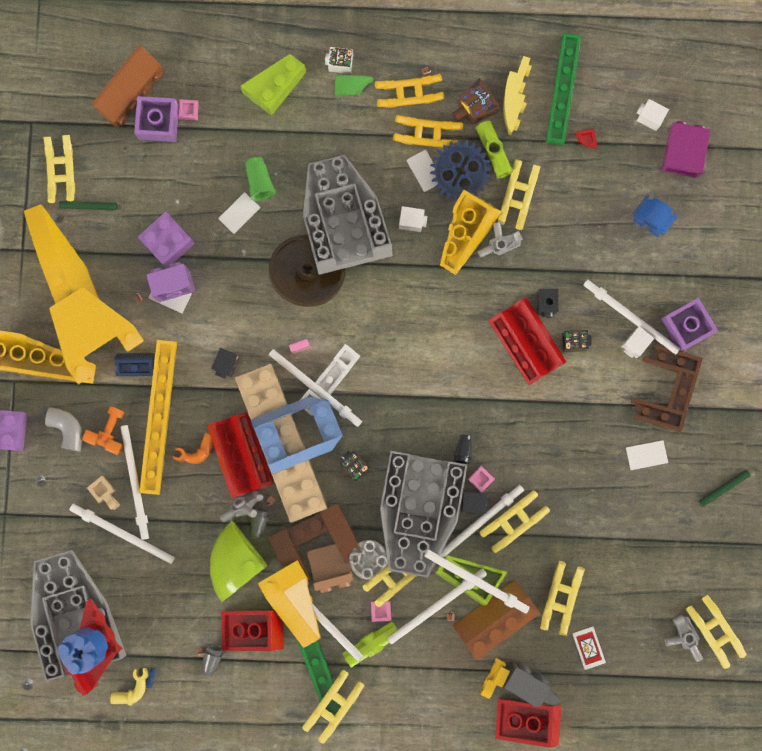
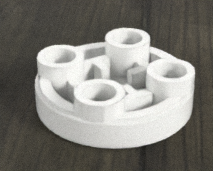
[349,540,388,580]

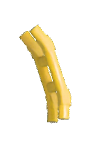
[375,74,444,108]
[393,115,463,148]

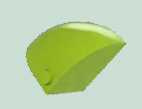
[210,520,268,603]

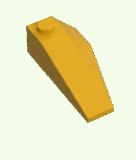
[440,190,502,275]
[258,560,321,648]

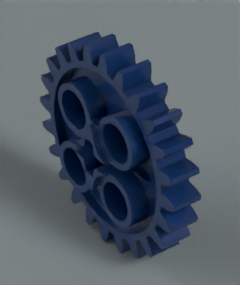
[430,140,491,201]

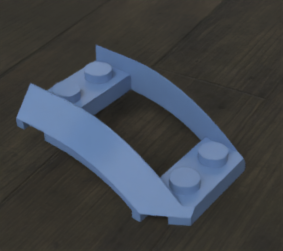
[251,397,343,474]

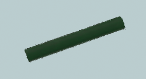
[59,201,117,210]
[698,470,751,507]

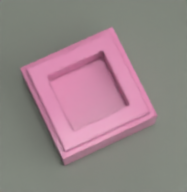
[178,99,199,121]
[289,339,311,354]
[467,466,495,493]
[371,601,391,622]

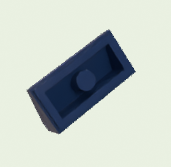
[114,353,155,376]

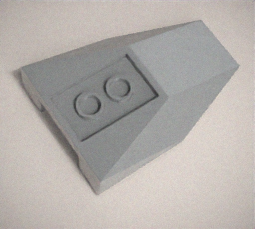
[303,155,393,275]
[380,451,467,578]
[30,550,127,682]

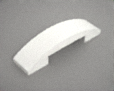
[299,344,360,416]

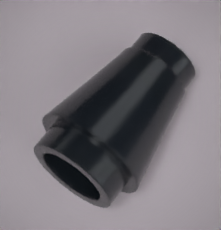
[453,435,472,464]

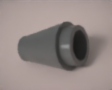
[250,508,270,538]
[202,645,223,676]

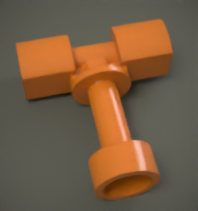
[82,406,124,455]

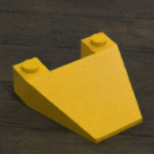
[49,287,144,384]

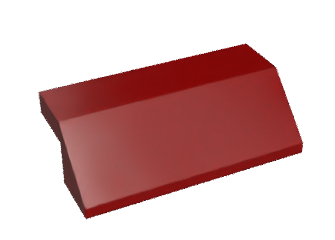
[489,297,567,385]
[207,412,274,498]

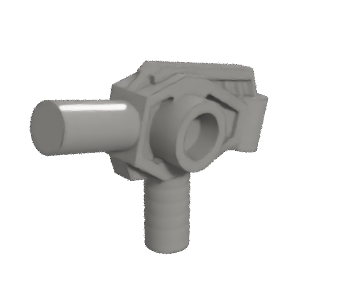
[477,222,523,258]
[219,490,263,523]
[665,615,703,662]

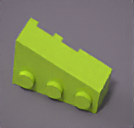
[240,54,306,115]
[435,556,507,606]

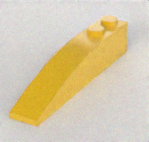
[24,204,99,304]
[0,331,96,384]

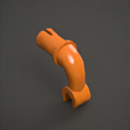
[172,433,213,464]

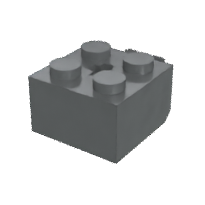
[503,662,559,707]

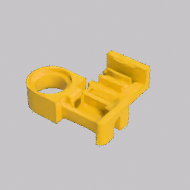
[480,658,510,699]

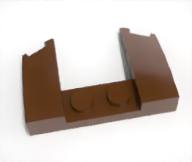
[630,345,703,433]
[268,503,360,582]

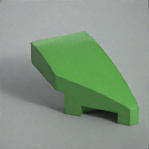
[335,76,373,96]

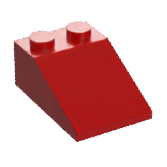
[221,610,284,651]
[495,698,561,748]

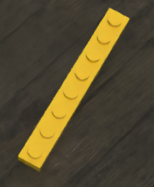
[139,340,177,495]

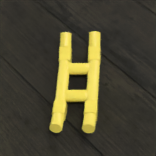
[43,135,75,203]
[497,159,541,230]
[480,490,550,553]
[540,561,585,636]
[363,565,417,607]
[686,595,746,669]
[302,670,365,743]

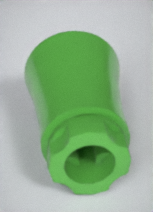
[245,157,276,201]

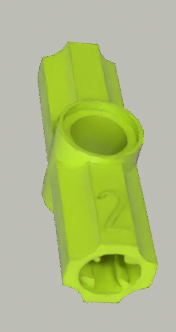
[475,121,513,179]
[342,621,398,668]

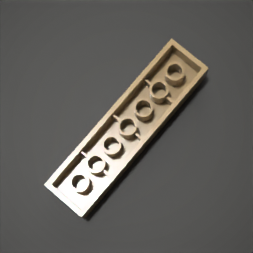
[235,364,328,523]

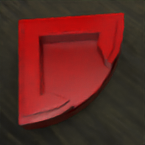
[575,129,598,149]

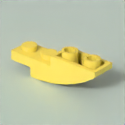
[503,56,532,136]

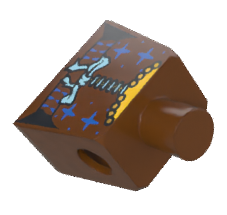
[452,78,500,124]

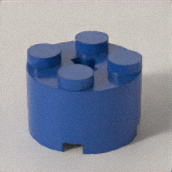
[633,195,678,237]
[58,627,108,674]

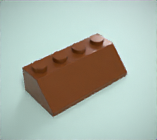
[92,45,164,128]
[452,579,540,660]

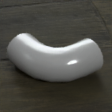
[45,407,82,452]

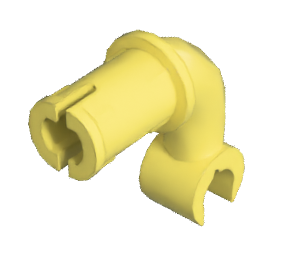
[110,668,149,706]

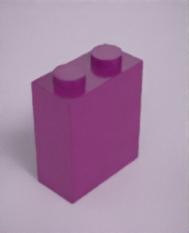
[661,121,711,178]

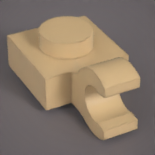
[87,476,120,510]

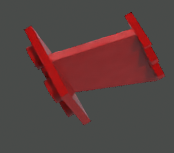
[64,599,123,696]

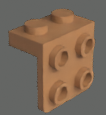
[307,544,354,593]

